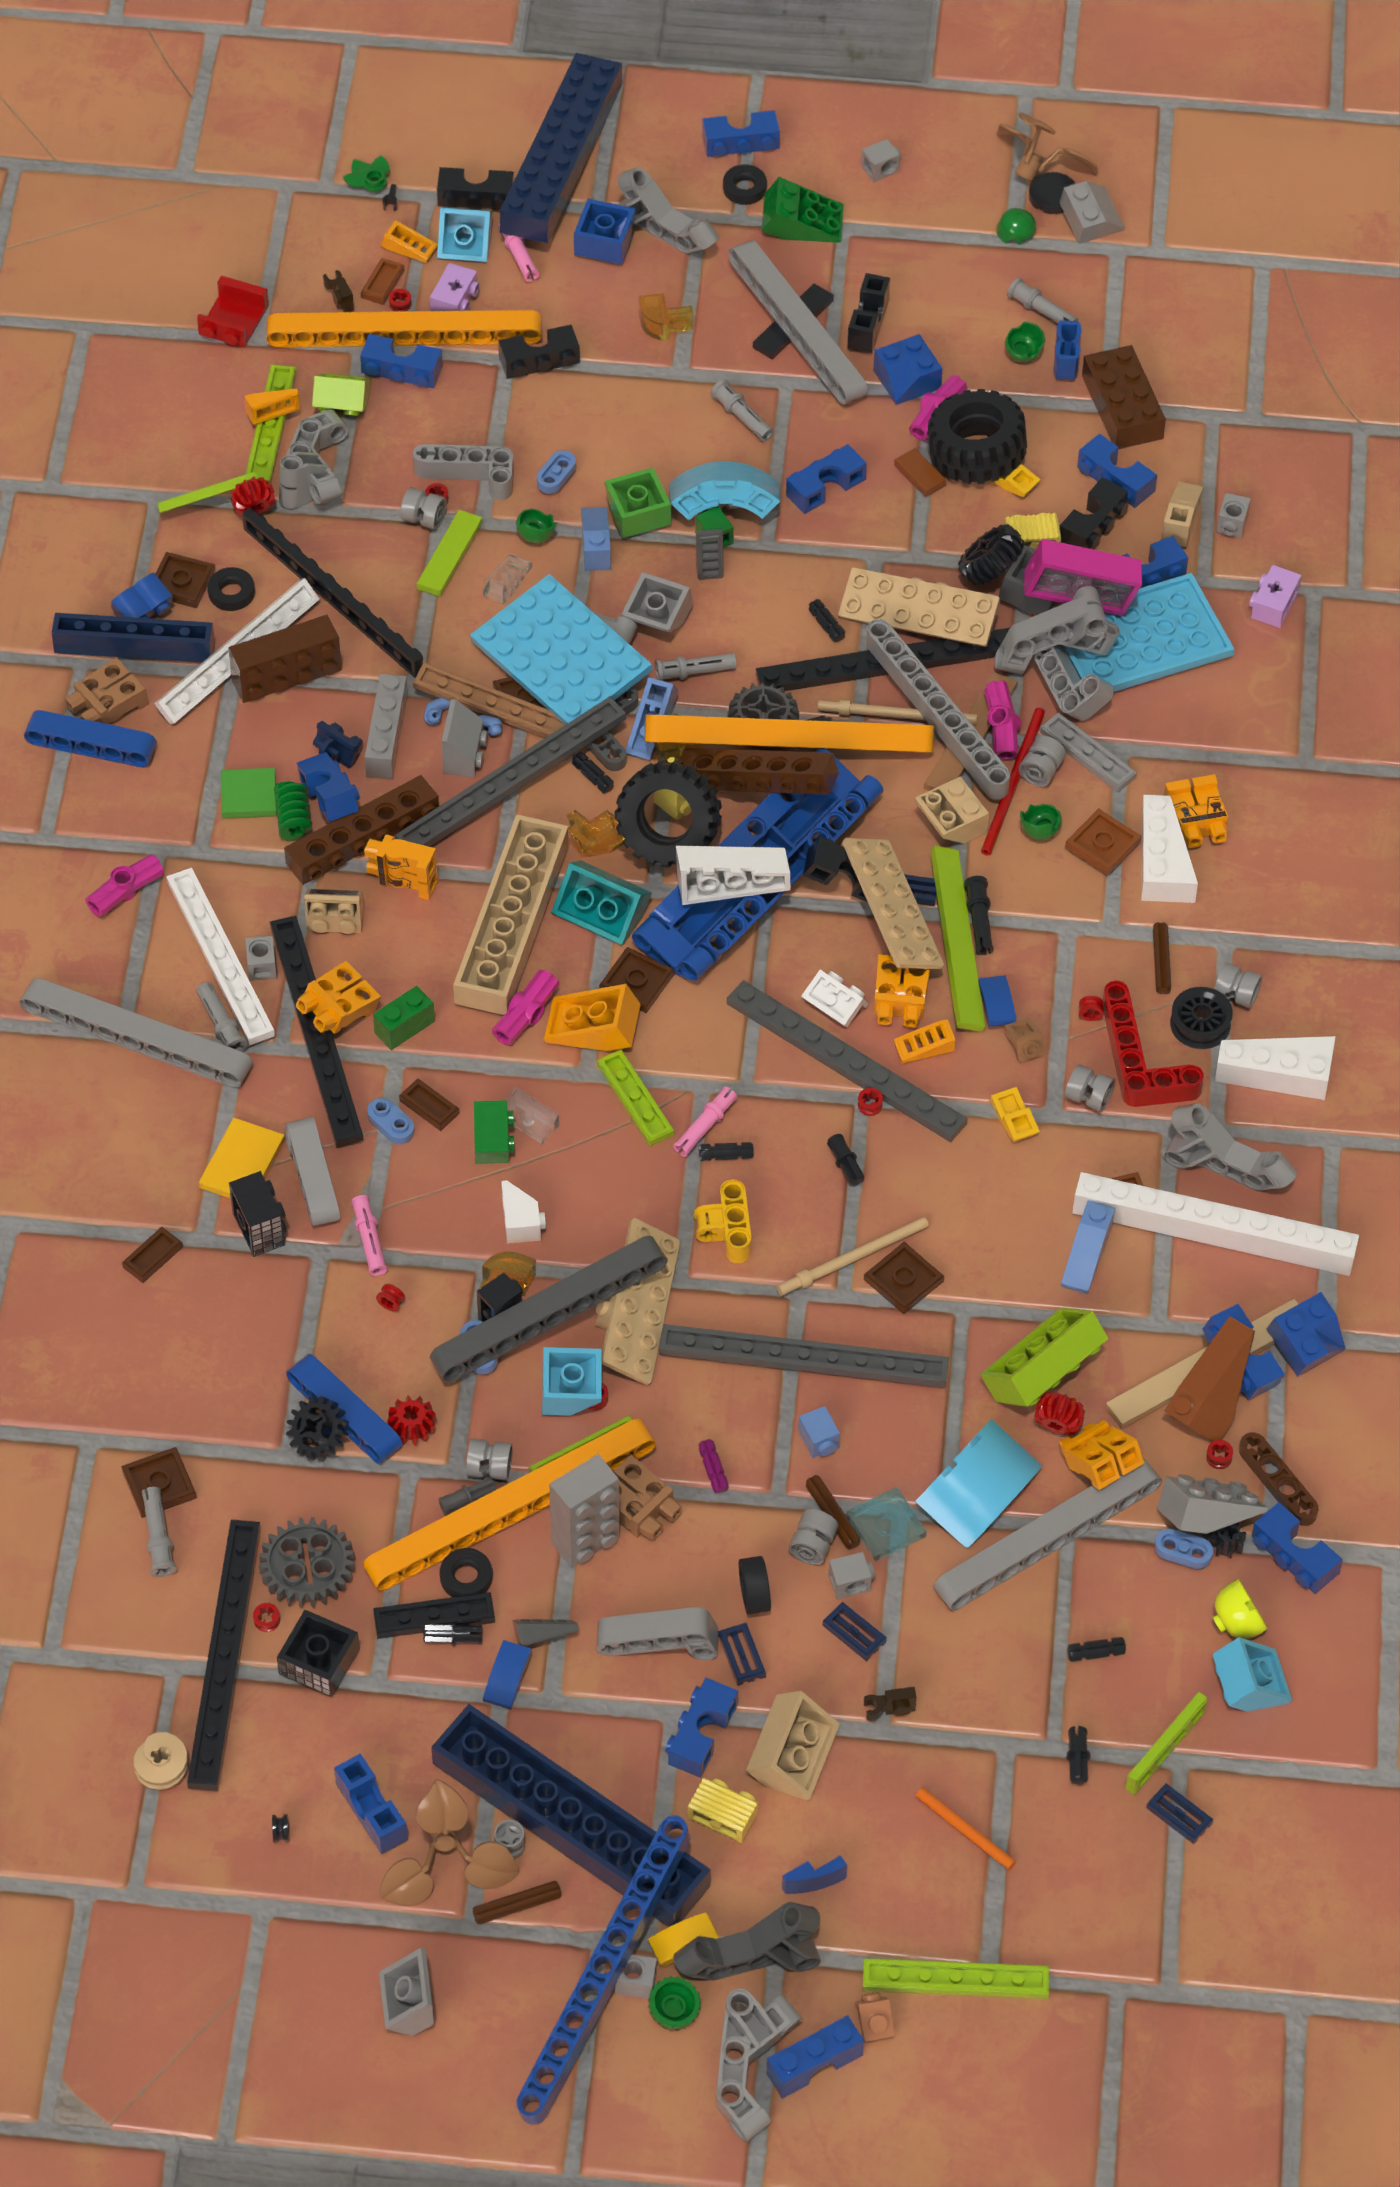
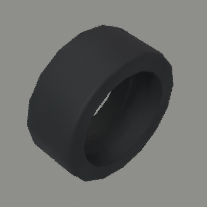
[738,1556,771,1614]

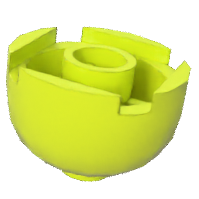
[1213,1579,1268,1639]

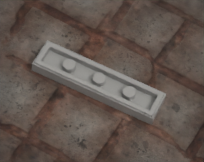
[1040,712,1137,793]

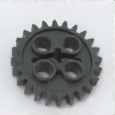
[259,1517,355,1608]

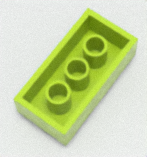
[980,1307,1108,1407]

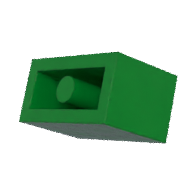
[373,985,435,1050]
[474,1100,514,1164]

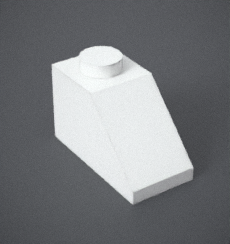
[501,1180,546,1244]

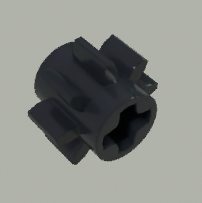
[1209,1522,1246,1558]

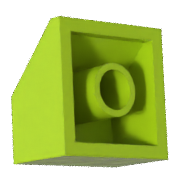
[312,373,372,415]

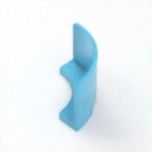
[669,461,780,520]
[915,1419,1042,1548]

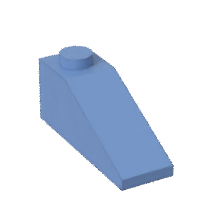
[581,507,611,571]
[626,677,679,761]
[1061,1200,1115,1294]

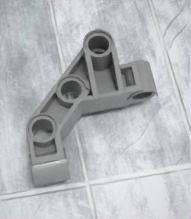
[618,167,719,253]
[279,410,349,509]
[994,586,1120,675]
[1164,1104,1297,1191]
[716,1989,803,2142]

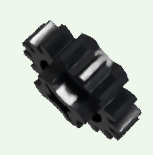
[286,1396,349,1460]

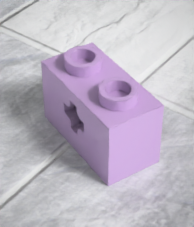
[430,263,480,311]
[1249,565,1302,628]

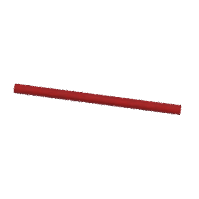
[981,708,1045,856]

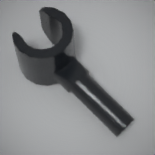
[382,184,398,211]

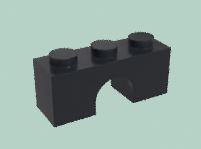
[437,167,514,210]
[847,273,890,353]
[498,324,580,379]
[1059,477,1129,549]
[803,837,868,902]

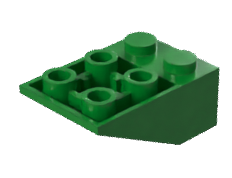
[761,177,844,243]

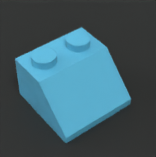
[437,207,493,262]
[542,1347,602,1416]
[1212,1637,1292,1712]

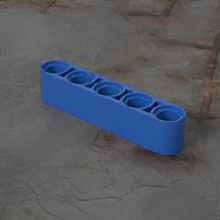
[24,710,157,767]
[286,1354,403,1464]

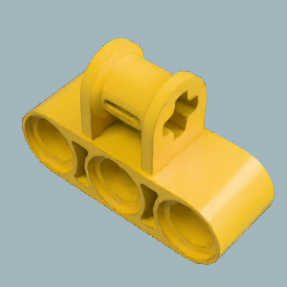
[693,1179,751,1264]

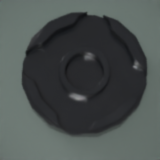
[1029,172,1076,214]

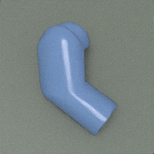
[424,698,450,725]
[479,715,502,736]

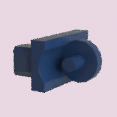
[313,721,363,768]

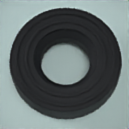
[723,164,767,205]
[208,567,255,611]
[439,1548,493,1597]

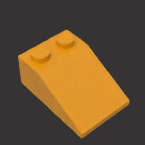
[544,984,641,1051]

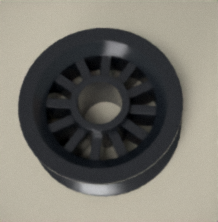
[1170,987,1233,1049]

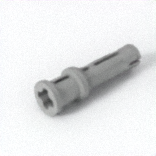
[1007,277,1079,324]
[710,379,774,442]
[655,653,736,681]
[196,982,248,1052]
[142,1487,177,1577]

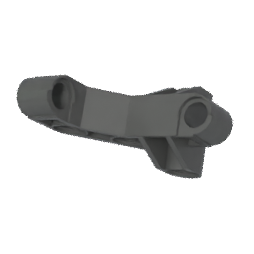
[673,1902,821,1980]

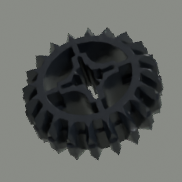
[958,524,1024,586]

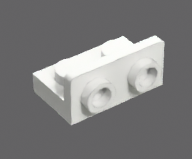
[801,970,869,1028]

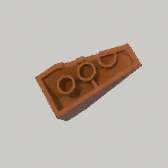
[1164,1316,1255,1441]

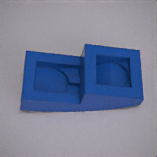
[979,975,1016,1026]
[483,1640,531,1710]
[782,1856,847,1894]

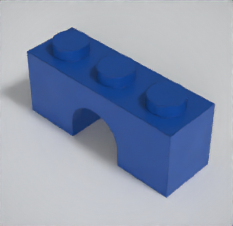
[702,110,780,157]
[360,334,443,388]
[1077,433,1157,508]
[786,444,867,514]
[1122,536,1188,588]
[297,752,360,822]
[1202,1304,1285,1400]
[1252,1502,1343,1594]
[665,1677,738,1778]
[334,1753,408,1854]
[766,2015,864,2099]

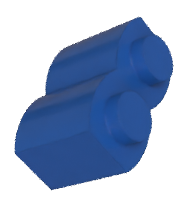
[1053,320,1082,380]
[111,572,173,619]

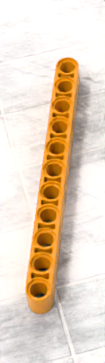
[266,310,542,347]
[645,715,934,753]
[363,1418,657,1591]

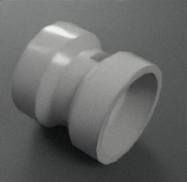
[494,1820,525,1860]

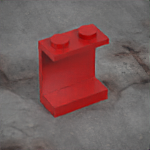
[197,275,269,348]

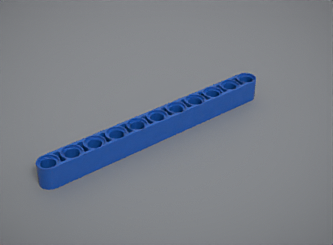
[516,1815,690,2125]

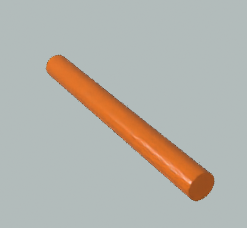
[916,1787,1016,1871]

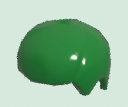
[996,208,1037,245]
[1005,322,1045,362]
[516,508,557,544]
[1020,804,1062,840]

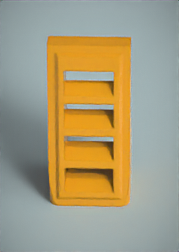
[381,220,438,263]
[244,389,300,425]
[893,1019,955,1064]

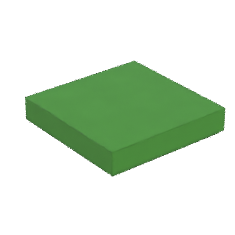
[221,768,276,818]

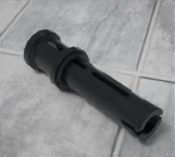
[963,876,994,955]

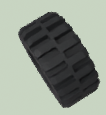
[928,389,1027,484]
[615,760,722,867]

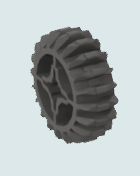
[727,682,799,748]

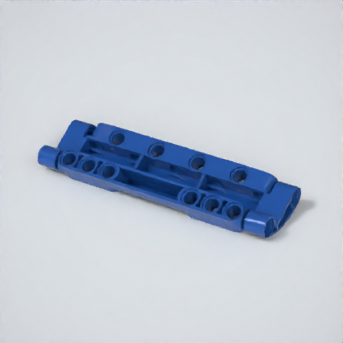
[632,748,884,981]

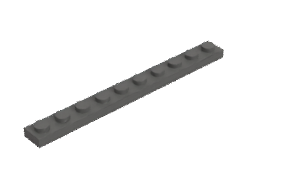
[395,696,626,847]
[727,980,967,1143]
[659,1324,949,1388]

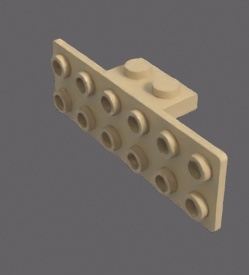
[838,568,1000,647]
[842,838,944,969]
[595,1218,680,1385]

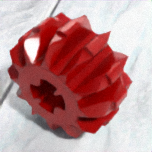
[231,477,275,517]
[1034,1392,1085,1436]
[387,1395,436,1445]

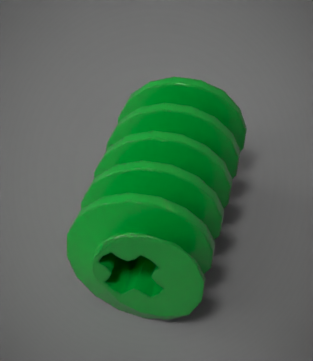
[274,781,312,841]

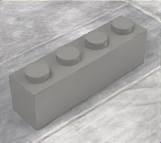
[365,674,408,779]

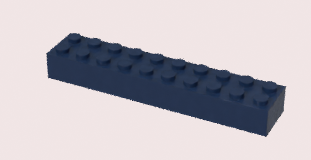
[500,53,622,244]
[431,1704,711,1927]

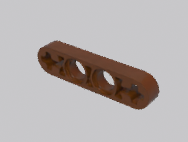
[1239,1432,1319,1526]

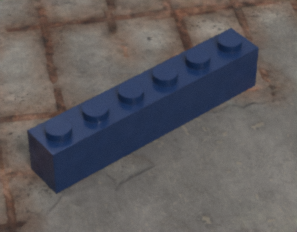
[51,613,215,662]

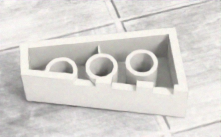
[1141,795,1198,903]
[676,846,791,905]
[1215,1036,1336,1100]

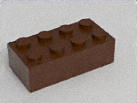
[1082,345,1166,449]
[228,614,342,703]

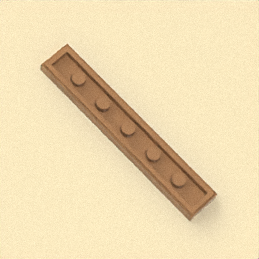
[413,662,564,738]
[924,672,1018,791]

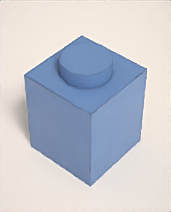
[798,1406,840,1458]

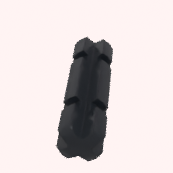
[809,599,845,642]
[572,751,614,793]
[698,1142,754,1161]
[1067,1637,1126,1662]

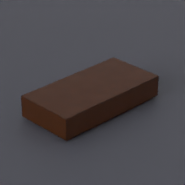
[399,1078,459,1131]
[122,1227,183,1283]

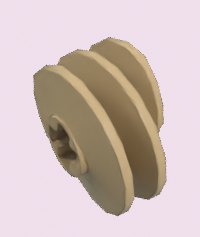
[134,1732,188,1790]

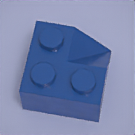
[574,199,636,265]
[873,334,943,405]
[1267,1292,1345,1377]

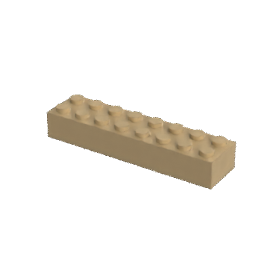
[453,814,569,1015]

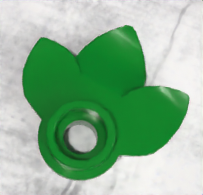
[343,156,390,192]

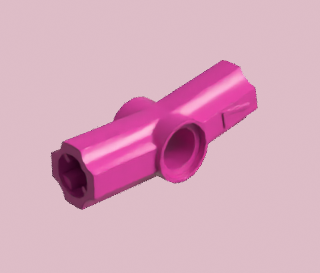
[909,375,968,441]
[984,680,1021,761]
[85,854,164,917]
[492,969,560,1045]

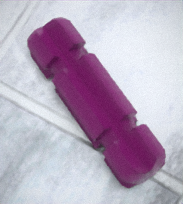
[699,1439,729,1493]

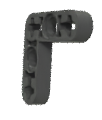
[586,687,638,771]

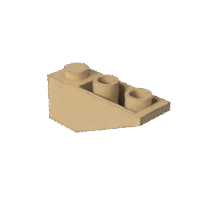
[1162,481,1203,547]

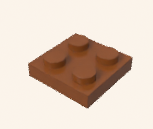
[1065,808,1141,875]

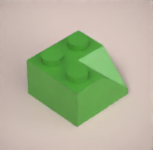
[604,468,671,538]

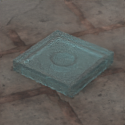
[846,1487,927,1561]

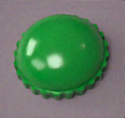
[648,1976,701,2030]

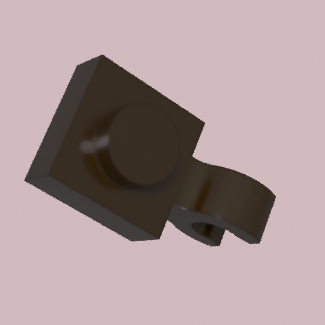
[323,270,354,312]
[863,1687,917,1720]

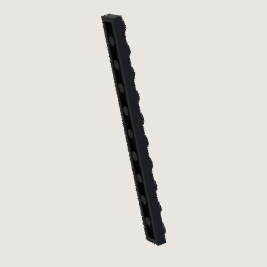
[242,508,423,678]
[756,628,1010,691]
[270,916,363,1147]
[187,1519,261,1791]

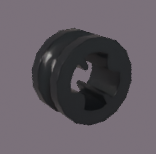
[272,1814,289,1842]

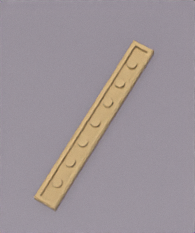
[1105,1299,1298,1429]

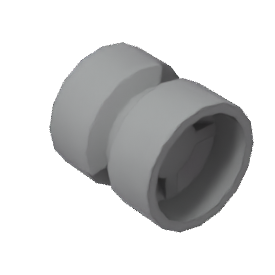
[400,487,447,530]
[1019,736,1066,787]
[1214,962,1263,1008]
[1065,1064,1115,1112]
[466,1438,513,1481]
[788,1509,838,1565]

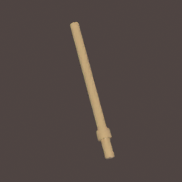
[818,699,977,725]
[776,1217,929,1296]

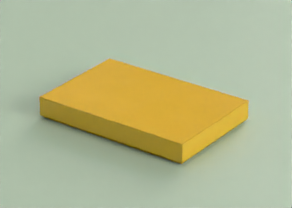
[199,1117,285,1199]

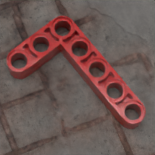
[1103,980,1204,1107]

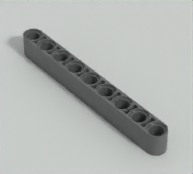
[430,1236,668,1382]

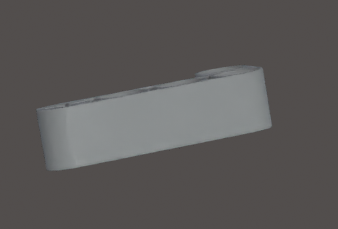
[413,444,513,500]
[1033,644,1114,721]
[285,1117,340,1227]
[596,1607,719,1660]

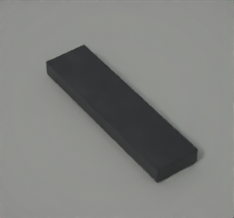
[752,283,834,360]
[373,1592,495,1639]

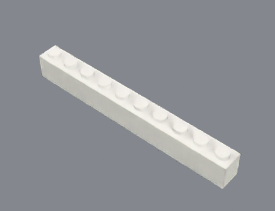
[1072,1172,1359,1276]

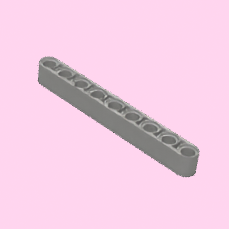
[728,240,868,404]
[867,619,1010,800]
[19,978,253,1088]
[933,1457,1162,1611]

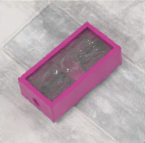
[1024,539,1142,616]

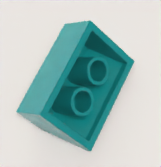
[551,860,652,945]

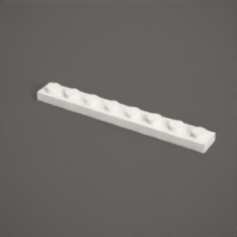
[154,578,319,725]
[166,868,275,1046]

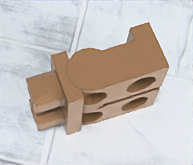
[65,657,148,724]
[613,1455,682,1541]

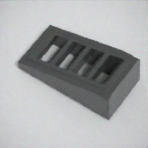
[696,529,724,580]
[512,1619,579,1646]

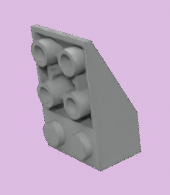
[1157,1474,1268,1534]

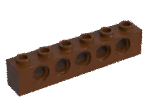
[679,748,839,795]
[284,775,439,885]

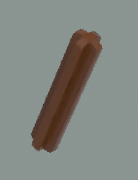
[1153,922,1171,994]
[806,1475,861,1549]
[472,1881,561,1924]

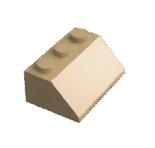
[746,1691,840,1800]

